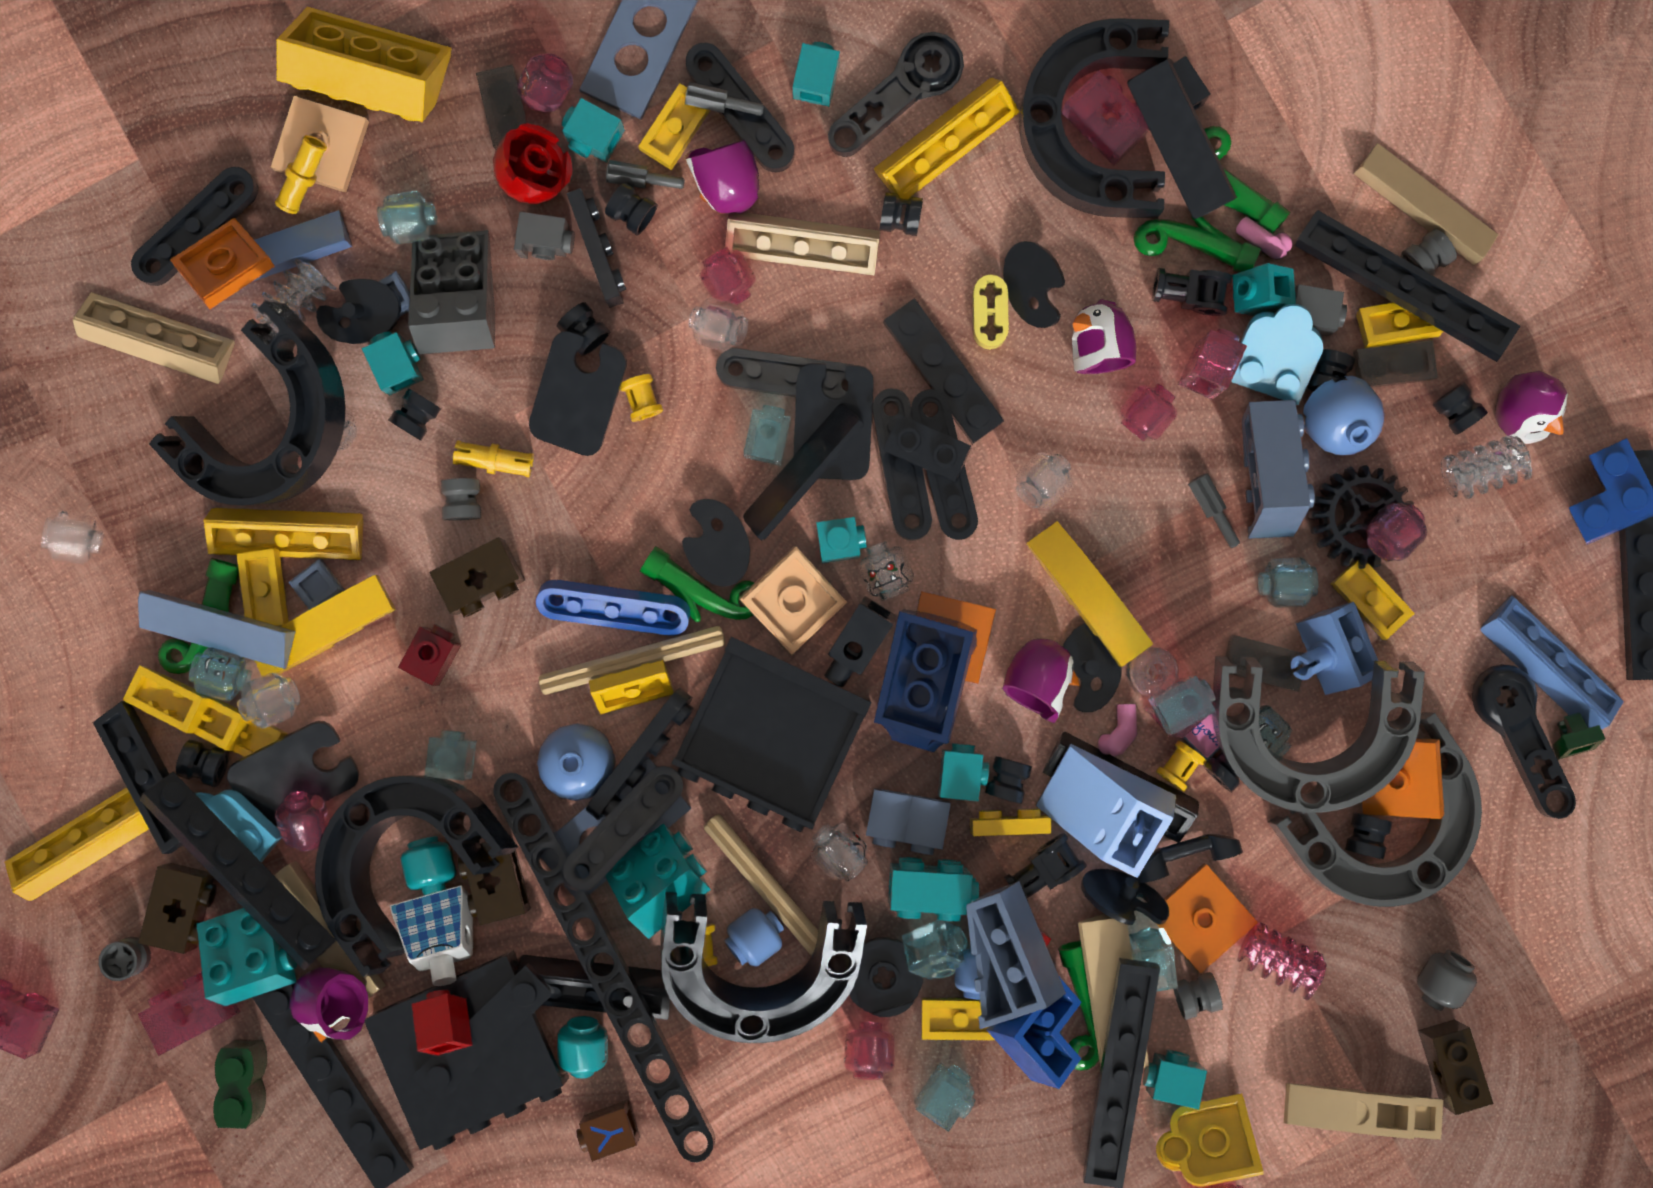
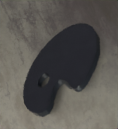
[1003,241,1065,328]
[316,279,401,344]
[682,499,750,587]
[1062,623,1122,712]
[1081,869,1170,925]

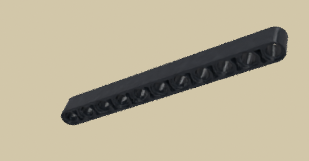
[493,773,716,1163]

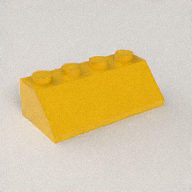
[277,6,452,122]

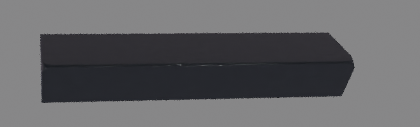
[1127,58,1237,219]
[743,403,864,541]
[1043,732,1199,843]
[516,955,671,1020]

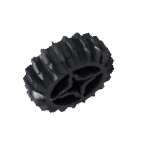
[1309,465,1417,569]

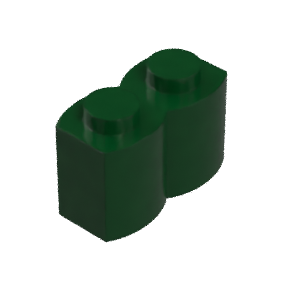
[213,1040,267,1129]

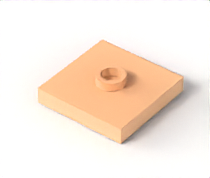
[271,96,369,193]
[738,546,847,655]

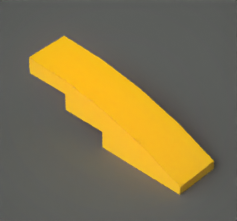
[1026,521,1153,667]
[254,575,396,681]
[123,665,288,757]

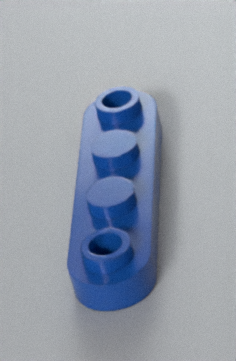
[536,580,690,636]

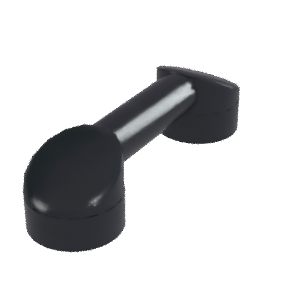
[1138,834,1243,883]

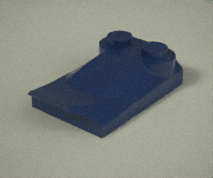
[874,609,977,752]

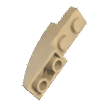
[1284,1083,1443,1140]

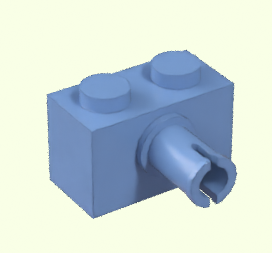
[1291,602,1378,695]

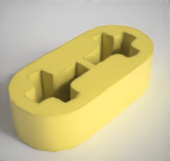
[972,274,1009,350]

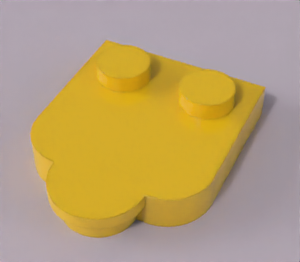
[1156,1093,1264,1187]

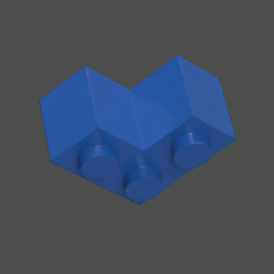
[1569,438,1653,545]
[986,976,1082,1089]

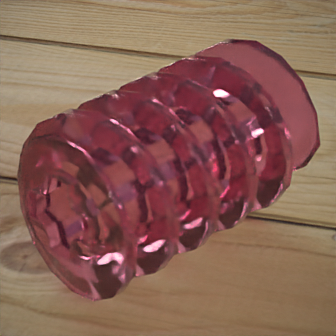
[1237,922,1327,1001]

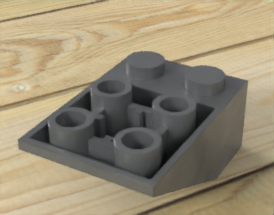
[408,230,495,354]

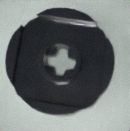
[849,937,923,1017]

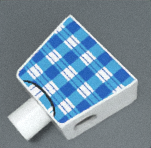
[390,885,473,986]

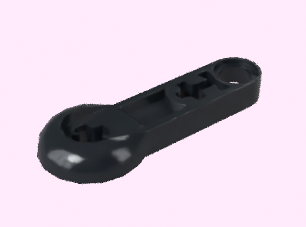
[828,32,964,157]
[1472,664,1576,819]

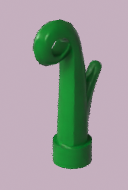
[1204,126,1291,234]
[1133,215,1261,273]
[639,546,755,622]
[158,558,239,674]
[1058,940,1099,1071]

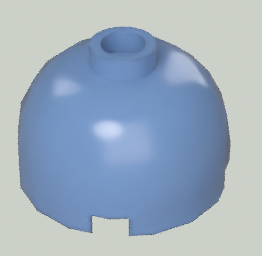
[1303,376,1385,455]
[537,723,616,801]

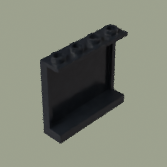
[671,637,872,832]
[364,950,569,1150]

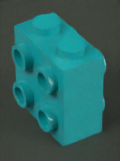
[605,823,711,939]
[888,857,979,921]
[197,908,298,1006]

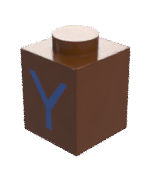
[576,1100,640,1162]

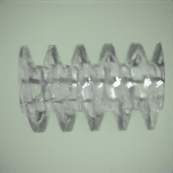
[250,259,337,335]
[1441,435,1532,499]

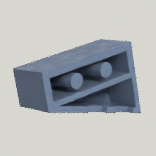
[1242,400,1315,539]
[966,881,1066,1029]

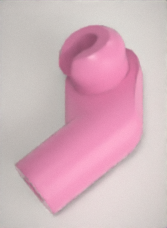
[1236,217,1293,259]
[1098,704,1137,756]

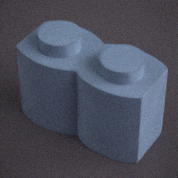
[866,788,951,855]

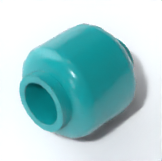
[400,836,456,896]
[557,1016,608,1078]

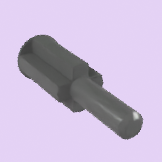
[685,82,764,116]
[606,160,685,189]
[1188,473,1240,548]

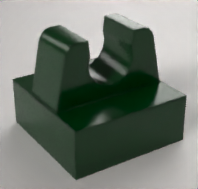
[1552,712,1606,760]

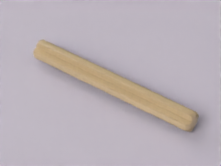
[539,626,725,695]
[704,814,818,956]

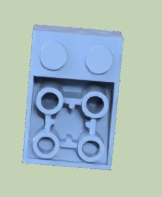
[1036,744,1176,878]

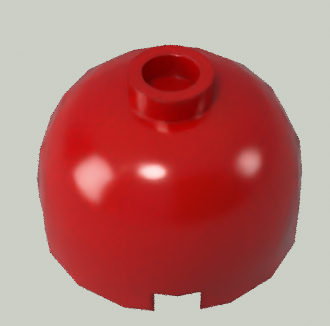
[493,123,573,204]

